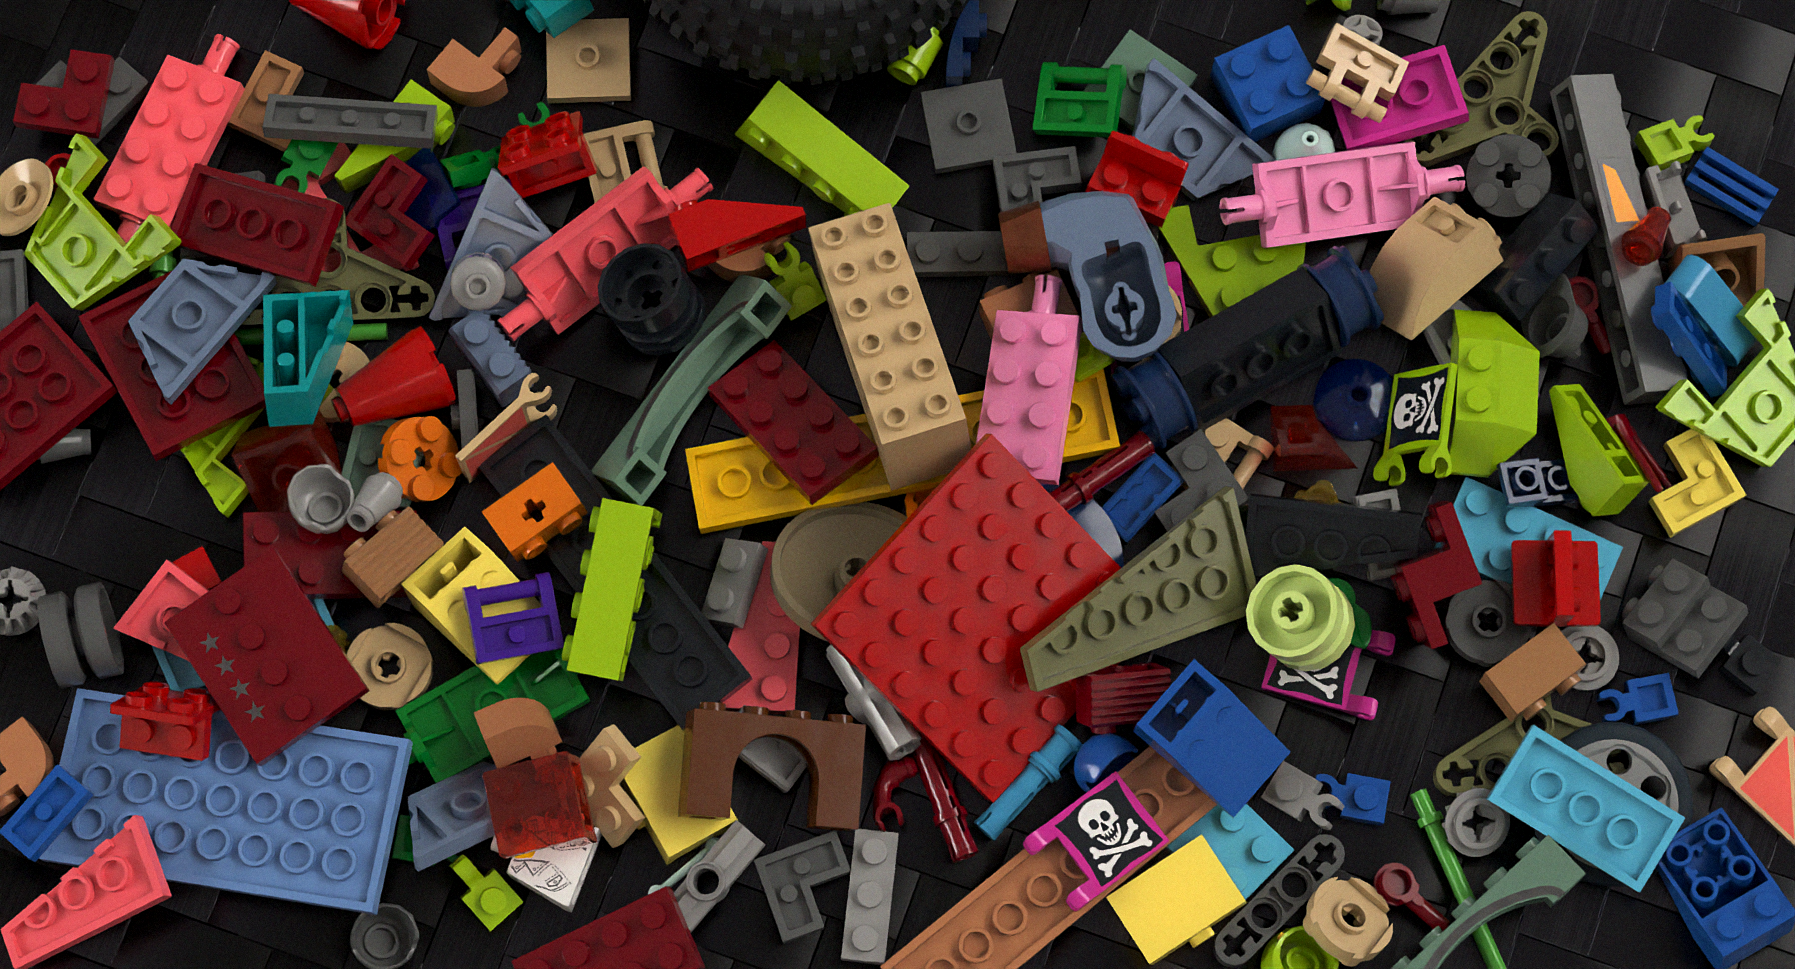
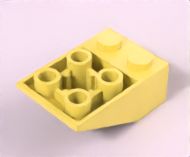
[401,527,541,685]

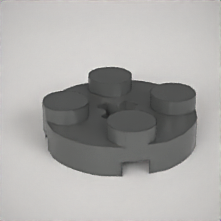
[1466,134,1552,219]
[1443,579,1531,667]

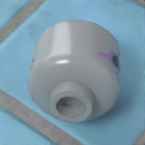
[450,252,506,311]

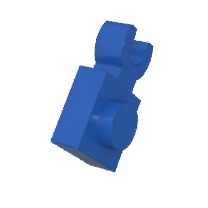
[1596,673,1679,725]
[1315,773,1390,826]

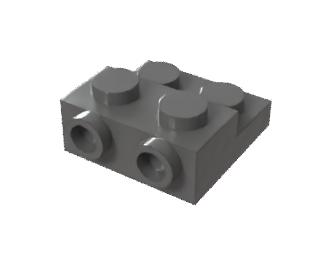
[1622,558,1749,678]

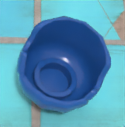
[1074,733,1138,792]

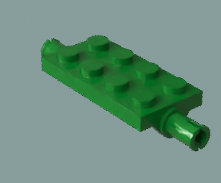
[395,649,590,783]

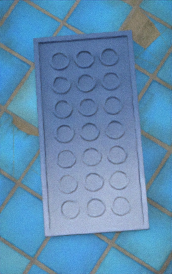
[39,688,413,915]

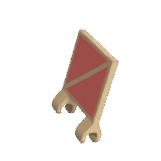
[455,373,557,483]
[1709,706,1795,849]

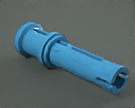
[974,724,1083,841]

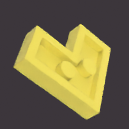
[1648,429,1746,538]

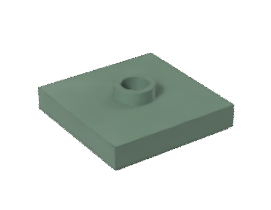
[1083,29,1198,131]

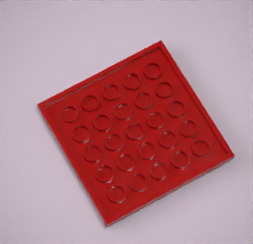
[811,433,1121,803]

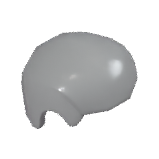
[287,464,355,534]

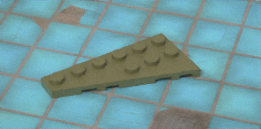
[1020,486,1257,692]

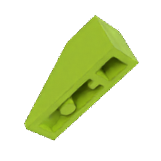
[334,80,455,194]
[1549,384,1649,516]

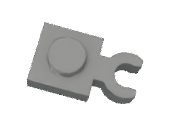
[1261,761,1345,830]

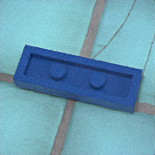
[1651,282,1727,398]

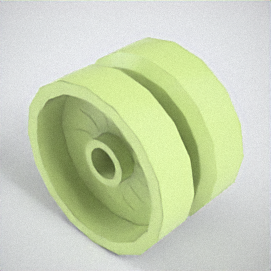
[1246,564,1355,671]

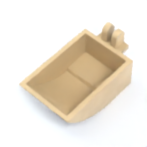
[1369,197,1503,340]

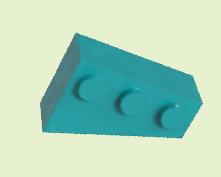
[263,290,354,427]

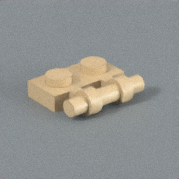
[1306,23,1409,123]

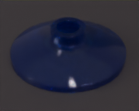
[1314,359,1393,441]

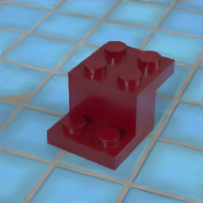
[1390,500,1483,649]

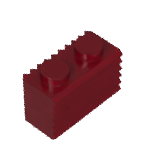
[1076,662,1171,734]

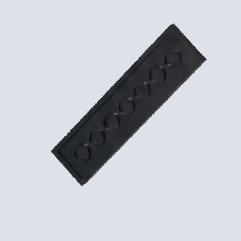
[479,415,753,731]

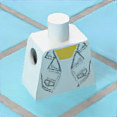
[491,816,602,913]

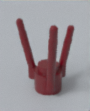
[1606,413,1673,492]

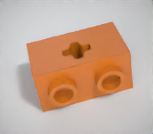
[482,462,588,562]

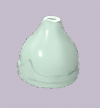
[1272,123,1335,160]

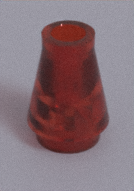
[1621,207,1671,266]

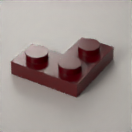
[13,50,115,139]
[346,154,435,270]

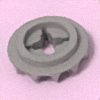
[0,566,46,636]
[1561,626,1619,692]
[1441,786,1510,857]

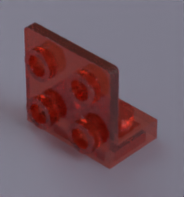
[483,751,597,859]

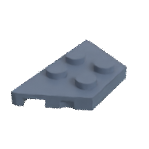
[1132,58,1276,201]
[429,168,553,321]
[128,258,277,405]
[408,761,565,872]

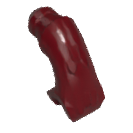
[873,756,918,832]

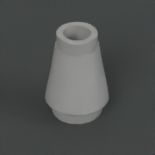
[347,472,403,532]

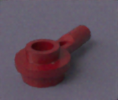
[1568,276,1611,356]
[1373,862,1450,931]

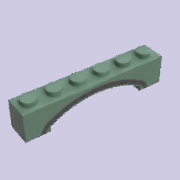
[591,275,792,506]
[1391,834,1586,969]

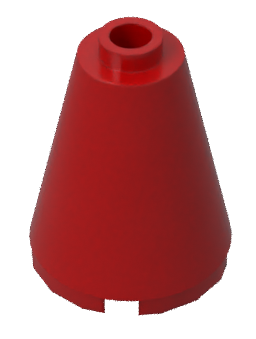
[289,0,405,50]
[331,326,456,427]

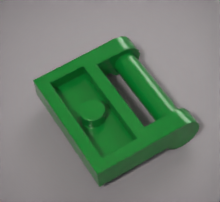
[1033,62,1127,138]

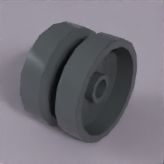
[37,581,124,689]

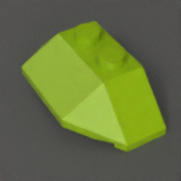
[1447,309,1540,478]

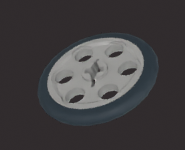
[1534,722,1693,887]

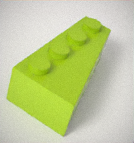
[734,80,909,216]
[562,498,662,681]

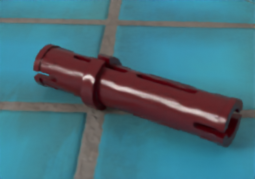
[1049,431,1155,512]
[911,734,979,863]

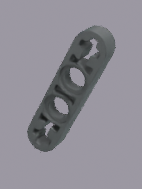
[1213,834,1345,968]

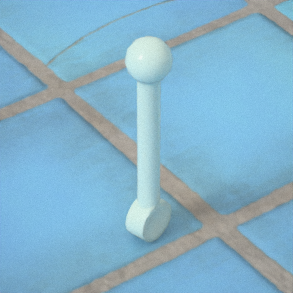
[648,837,719,895]

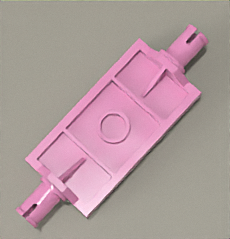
[1219,142,1465,248]
[976,275,1082,485]

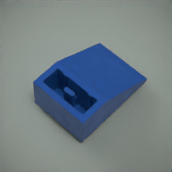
[1133,659,1290,818]
[1656,807,1795,969]

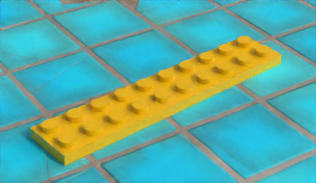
[685,369,1120,534]

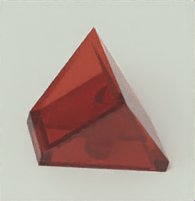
[1270,405,1357,471]

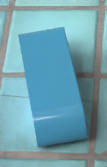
[1664,254,1757,367]

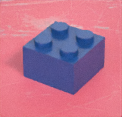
[1210,25,1325,142]

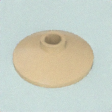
[0,159,53,236]

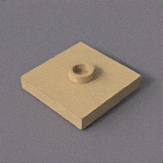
[546,18,631,103]

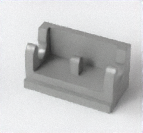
[1640,161,1707,259]

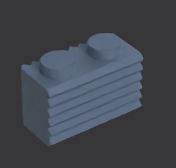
[448,310,534,407]

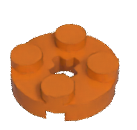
[378,416,462,502]

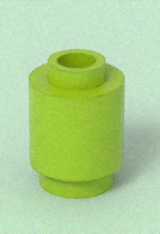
[887,27,943,85]

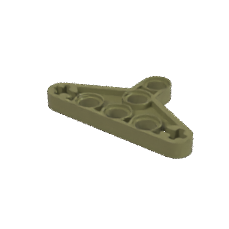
[1403,11,1559,167]
[242,198,435,325]
[1433,695,1627,797]

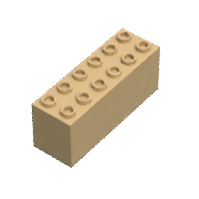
[808,203,971,491]

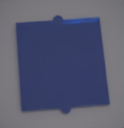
[405,148,462,231]

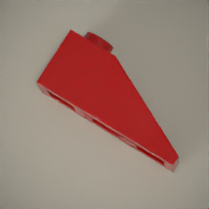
[668,199,806,272]

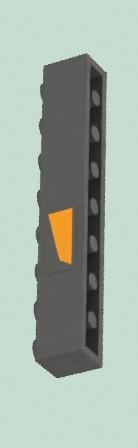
[1550,74,1688,405]

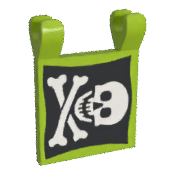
[1373,362,1458,486]

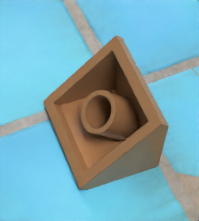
[1667,233,1766,306]

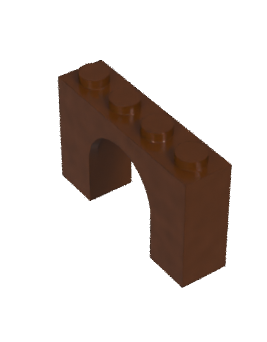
[678,702,866,832]

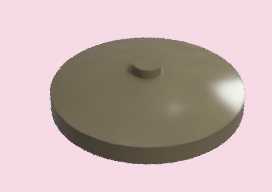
[770,502,908,641]

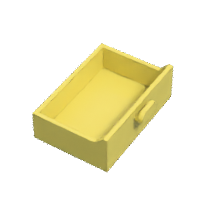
[620,725,738,865]
[1106,834,1247,965]

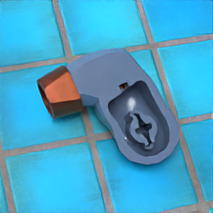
[998,191,1177,362]

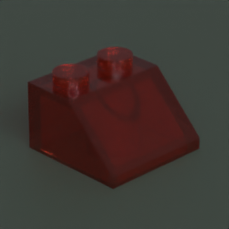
[232,409,342,512]

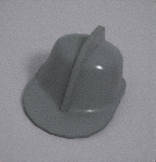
[1520,273,1589,359]

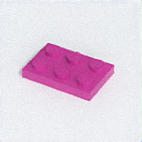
[1330,45,1469,151]

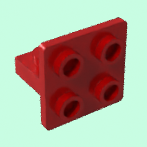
[498,111,597,198]
[1086,131,1189,228]
[1510,530,1601,627]
[110,682,220,761]

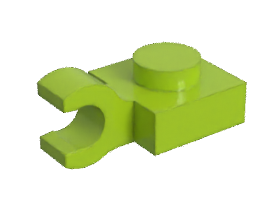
[449,854,523,931]

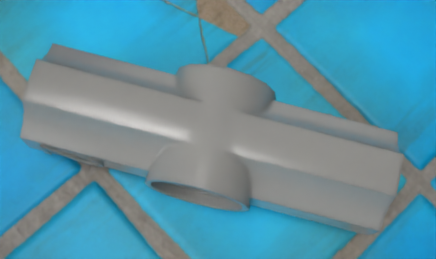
[826,645,921,761]
[674,820,766,932]

